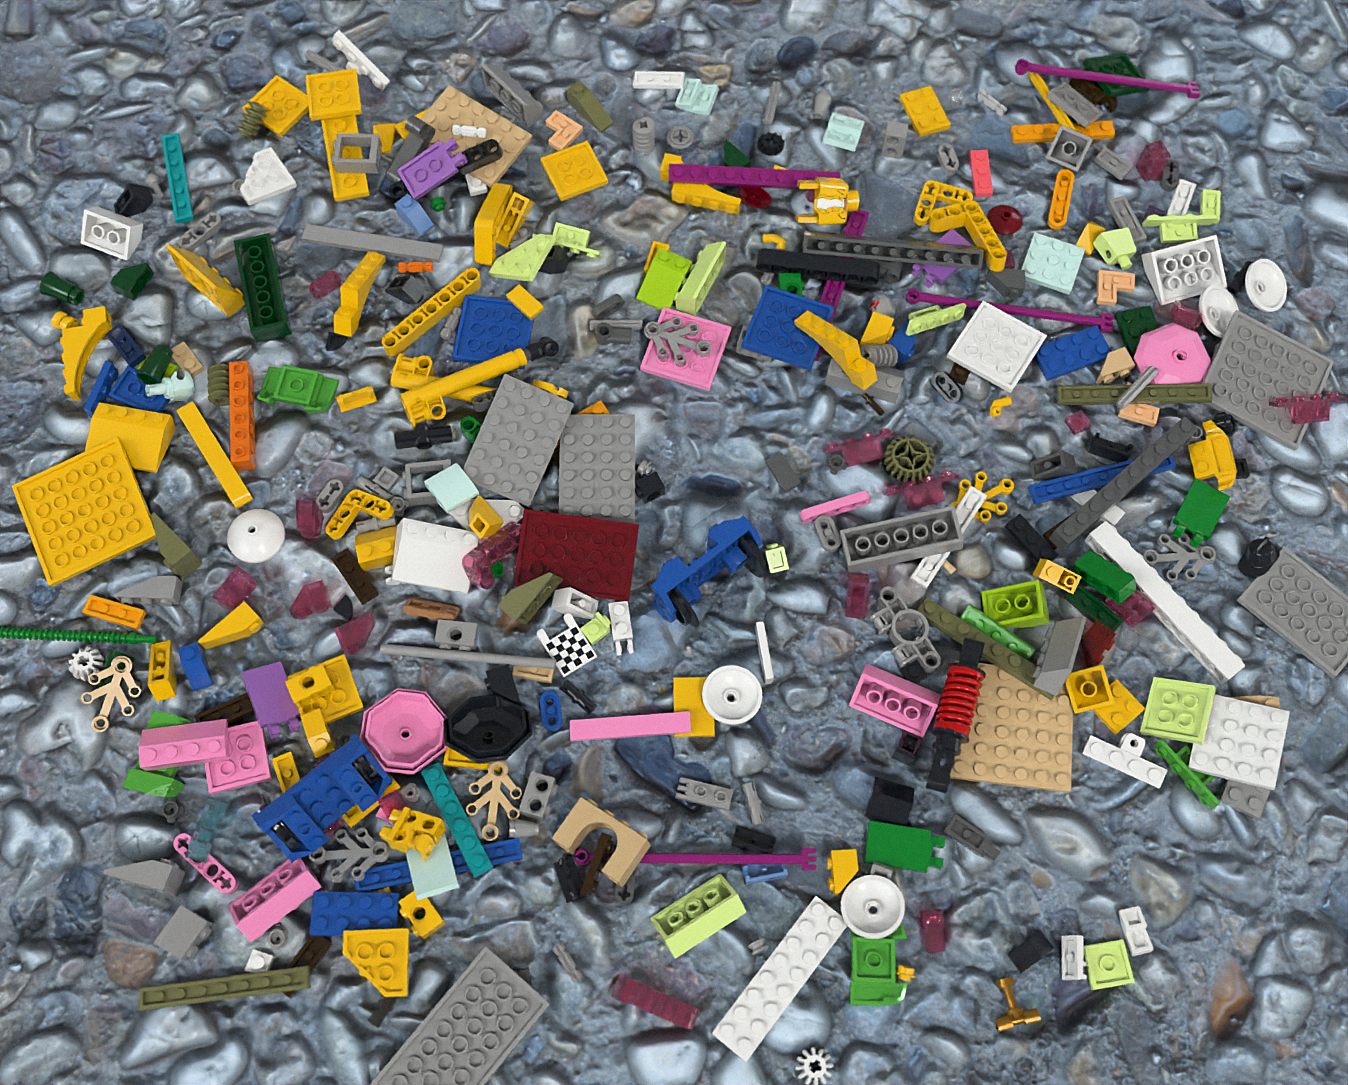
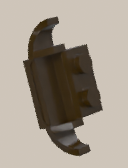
[1058,68,1117,113]

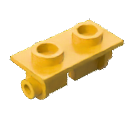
[336,386,377,413]

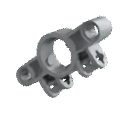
[869,586,941,674]

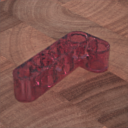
[462,522,522,589]
[611,976,699,1031]

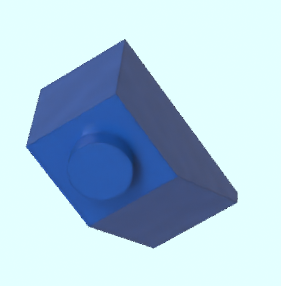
[888,319,916,364]
[178,642,213,691]

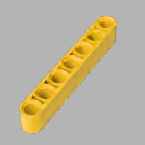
[381,268,482,357]
[176,401,254,509]

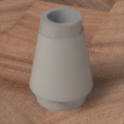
[813,92,832,119]
[509,819,539,839]

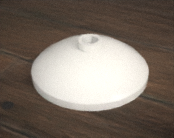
[1245,259,1287,312]
[1199,285,1239,338]
[227,509,285,563]
[702,665,762,725]
[841,875,905,939]

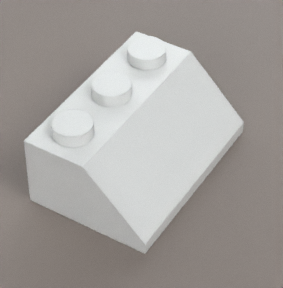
[81,206,143,260]

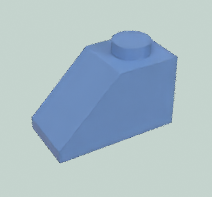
[395,193,434,237]

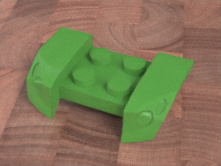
[257,365,340,414]
[122,710,194,798]
[850,922,908,1006]

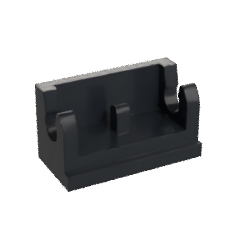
[1088,432,1133,463]
[731,825,777,854]

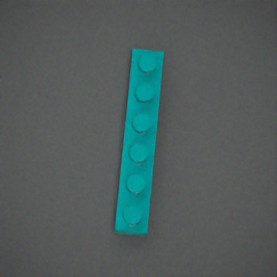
[161,133,194,224]
[421,762,493,878]

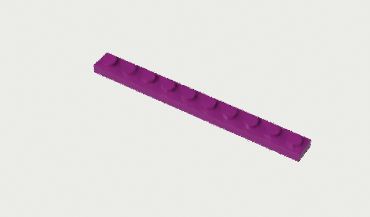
[668,163,840,190]
[815,209,869,361]

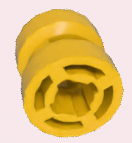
[51,311,79,330]

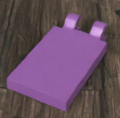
[397,138,468,200]
[911,229,972,288]
[241,661,300,739]

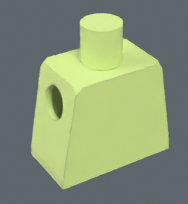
[1093,227,1137,270]

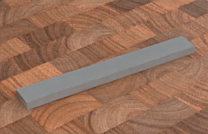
[301,224,444,263]

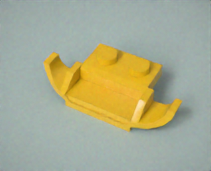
[1188,420,1237,491]

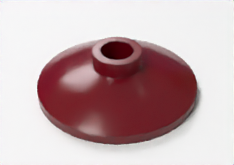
[738,187,771,209]
[987,205,1022,235]

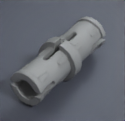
[356,476,393,503]
[356,513,397,534]
[742,782,765,826]

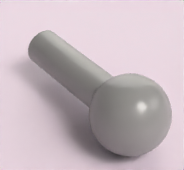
[145,174,163,199]

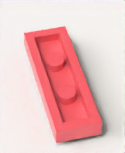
[969,150,993,197]

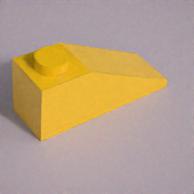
[496,192,534,248]
[198,601,264,649]
[148,640,177,702]

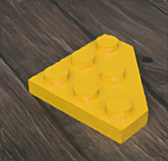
[343,928,410,997]

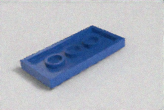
[1034,325,1112,381]
[309,892,400,937]

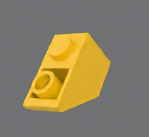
[469,495,504,539]
[1032,558,1082,594]
[826,849,858,896]

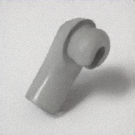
[508,228,530,250]

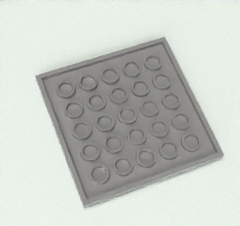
[1202,310,1334,451]

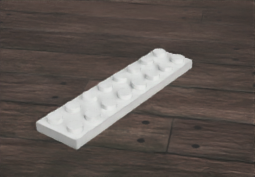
[712,896,847,1062]

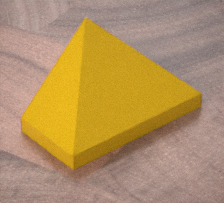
[373,122,396,153]
[1076,221,1106,256]

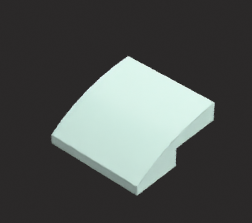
[675,78,719,115]
[822,112,865,152]
[424,463,479,513]

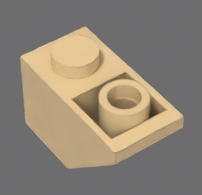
[1096,347,1135,385]

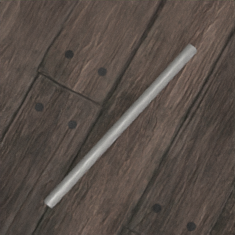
[380,644,556,669]

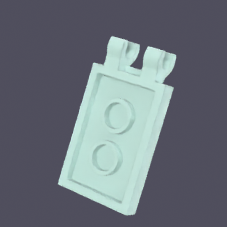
[406,833,459,901]

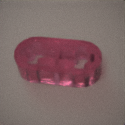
[309,271,342,299]

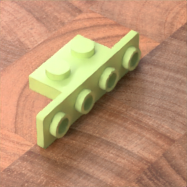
[1142,213,1217,243]
[532,222,602,259]
[906,303,967,336]

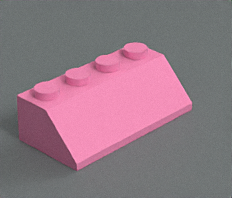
[849,663,941,738]
[139,719,230,771]
[228,857,321,942]

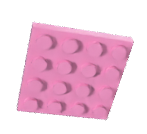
[640,307,732,391]

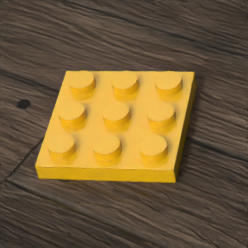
[305,68,362,121]
[242,75,309,137]
[540,141,608,201]
[287,654,365,724]

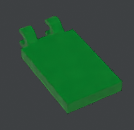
[1172,479,1230,548]
[864,821,946,873]

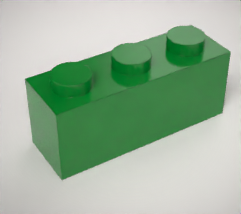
[1074,550,1136,604]

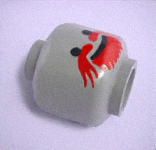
[870,295,895,318]

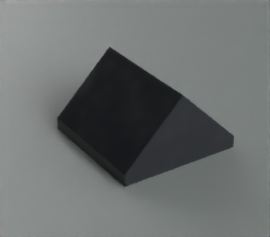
[865,776,915,826]

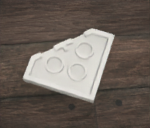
[240,147,297,206]
[448,499,524,552]

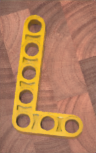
[474,182,512,266]
[929,201,1007,272]

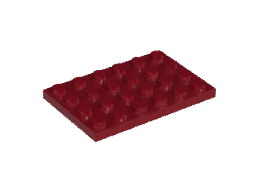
[513,509,639,602]

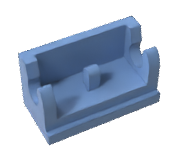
[741,864,788,886]

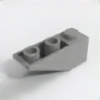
[114,576,183,607]

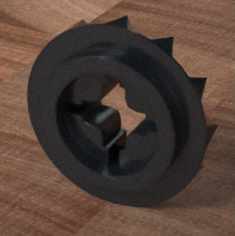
[757,131,784,156]

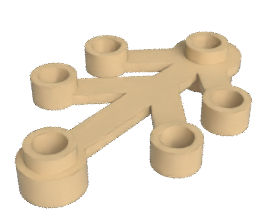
[81,656,142,732]
[466,761,522,841]

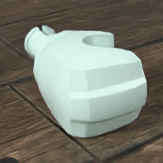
[145,371,195,401]

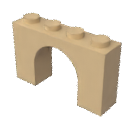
[552,797,651,888]

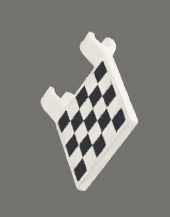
[537,613,597,677]

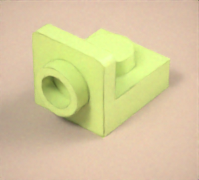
[762,543,789,573]
[580,612,611,645]

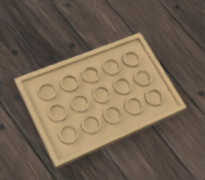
[408,85,533,188]

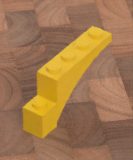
[660,153,741,215]
[334,251,386,337]
[60,306,112,401]
[794,310,878,391]

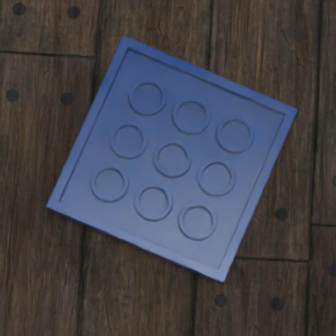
[741,285,834,371]
[452,295,535,369]

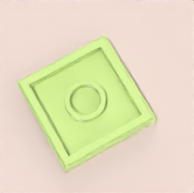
[1083,939,1135,990]

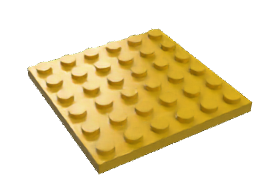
[12,437,156,587]

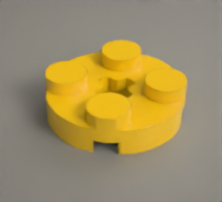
[532,380,569,400]

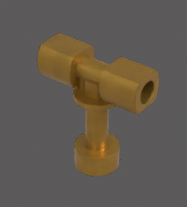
[994,976,1041,1032]

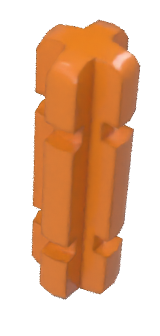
[398,261,433,273]

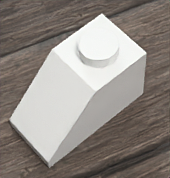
[551,587,599,619]

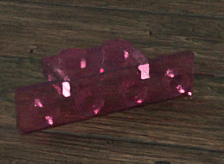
[1269,392,1347,424]
[821,428,897,467]
[882,471,959,510]

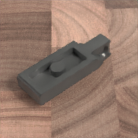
[943,814,1000,860]

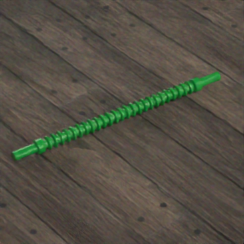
[0,627,158,644]

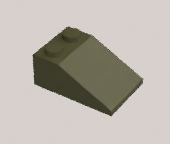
[151,512,202,579]
[498,572,563,624]

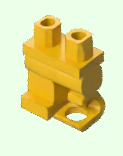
[379,807,446,861]

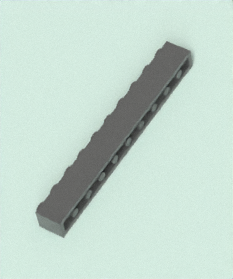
[802,231,984,269]
[1049,416,1198,552]

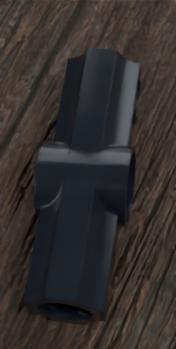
[394,425,453,449]

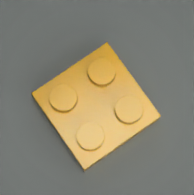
[1092,679,1145,735]

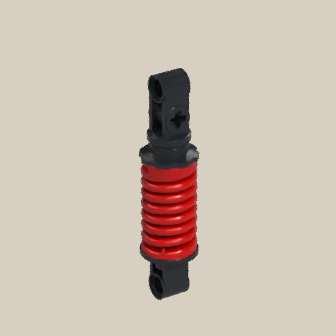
[926,637,986,794]

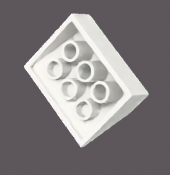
[1141,235,1227,305]
[391,518,478,594]

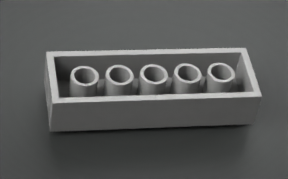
[840,506,964,573]

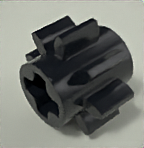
[1212,411,1235,435]

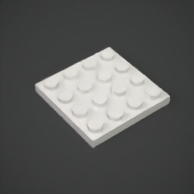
[947,301,1047,393]
[1188,695,1290,790]

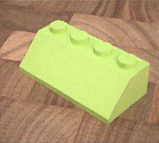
[674,241,726,316]
[650,873,746,958]

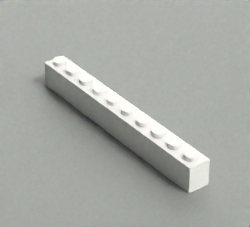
[1084,521,1246,685]

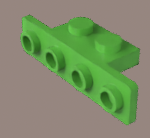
[1153,739,1220,809]

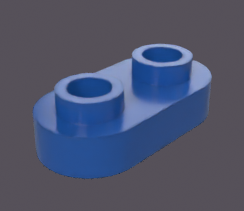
[540,691,563,732]

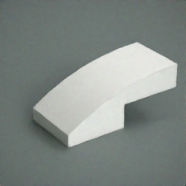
[1118,906,1154,956]

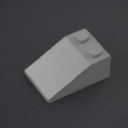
[103,858,185,897]

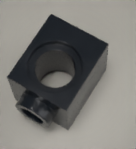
[635,472,665,504]

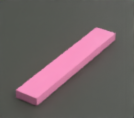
[570,712,691,742]

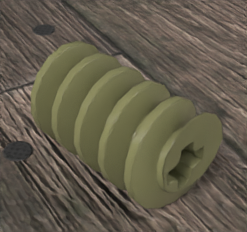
[236,101,270,141]
[207,364,230,406]

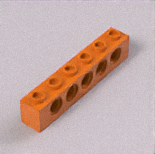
[229,361,256,472]

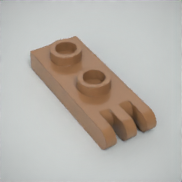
[403,597,460,621]

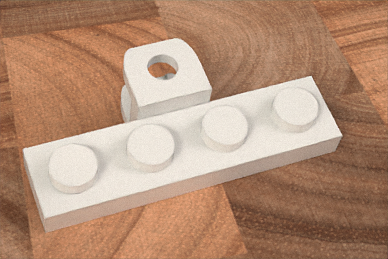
[332,30,390,91]
[1081,733,1168,789]

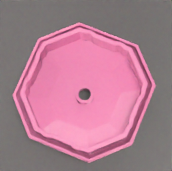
[1133,322,1211,384]
[360,688,447,775]

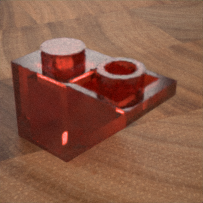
[1081,620,1116,668]

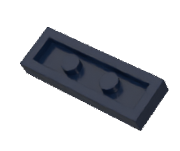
[106,323,147,369]

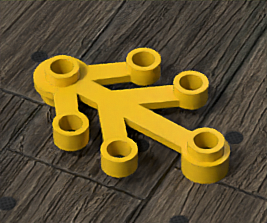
[950,472,1014,523]

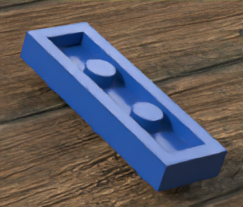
[84,361,118,418]

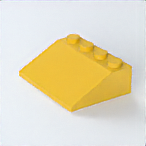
[166,244,245,317]
[85,402,176,473]

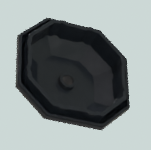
[443,694,533,764]

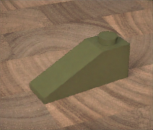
[567,81,614,133]

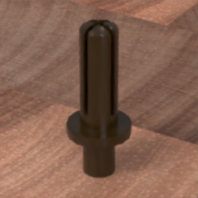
[862,393,884,416]

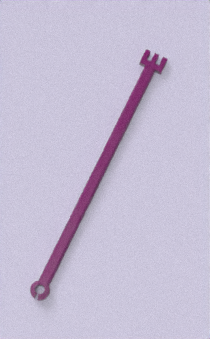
[1015,59,1201,99]
[906,288,1113,333]
[574,848,817,871]

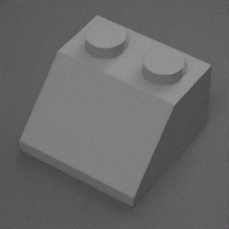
[1046,125,1093,172]
[154,905,214,961]

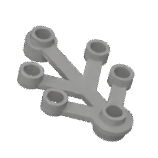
[644,317,711,365]
[1142,533,1216,583]
[309,828,391,882]

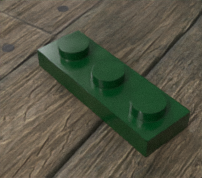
[1064,584,1124,636]

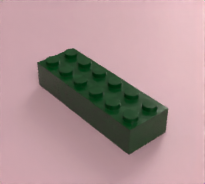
[234,233,292,342]

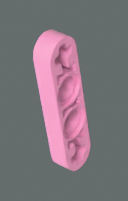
[799,491,872,524]
[173,833,238,894]

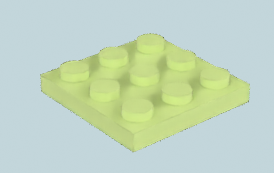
[1140,677,1216,745]

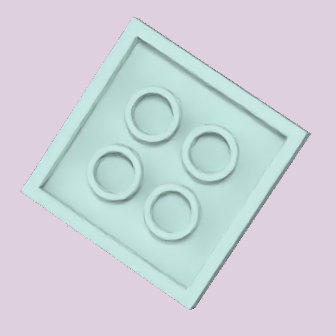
[1021,232,1085,295]

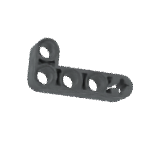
[386,115,435,183]

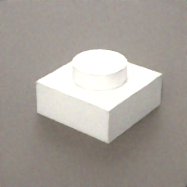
[245,949,275,973]

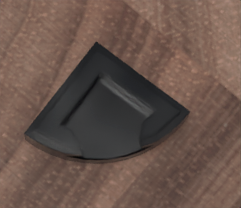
[325,332,348,351]
[333,594,353,622]

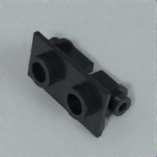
[553,856,586,903]

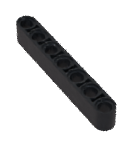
[389,139,503,202]
[756,248,880,285]

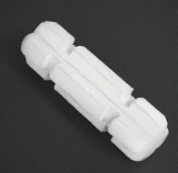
[452,124,486,138]

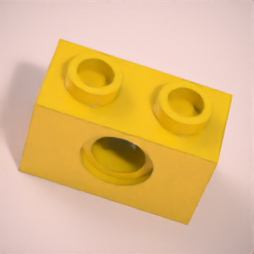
[285,664,336,708]
[399,890,446,939]

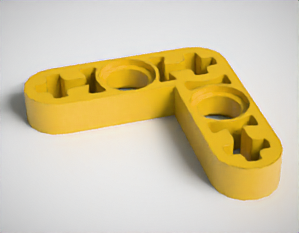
[913,180,973,226]
[325,489,394,540]

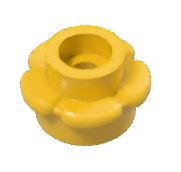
[895,964,915,981]

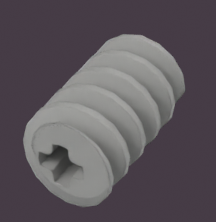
[633,117,655,153]
[860,344,898,367]

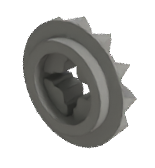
[667,126,694,151]

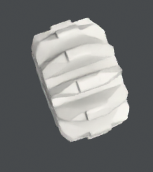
[68,646,105,681]
[795,1047,833,1085]

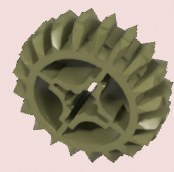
[884,434,935,484]

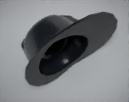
[1238,536,1280,577]

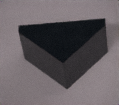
[892,730,922,766]
[1007,930,1054,973]

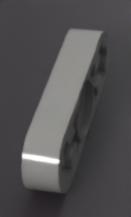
[178,212,223,252]

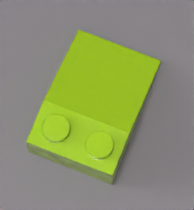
[636,247,692,311]
[981,580,1050,628]

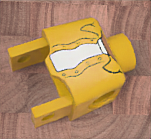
[796,177,859,226]

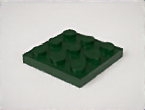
[1083,53,1150,97]

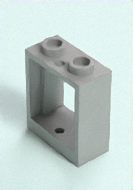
[332,133,382,174]
[402,459,452,506]

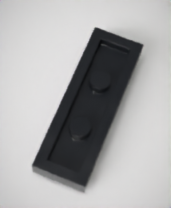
[1004,514,1059,563]

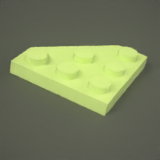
[488,234,556,282]

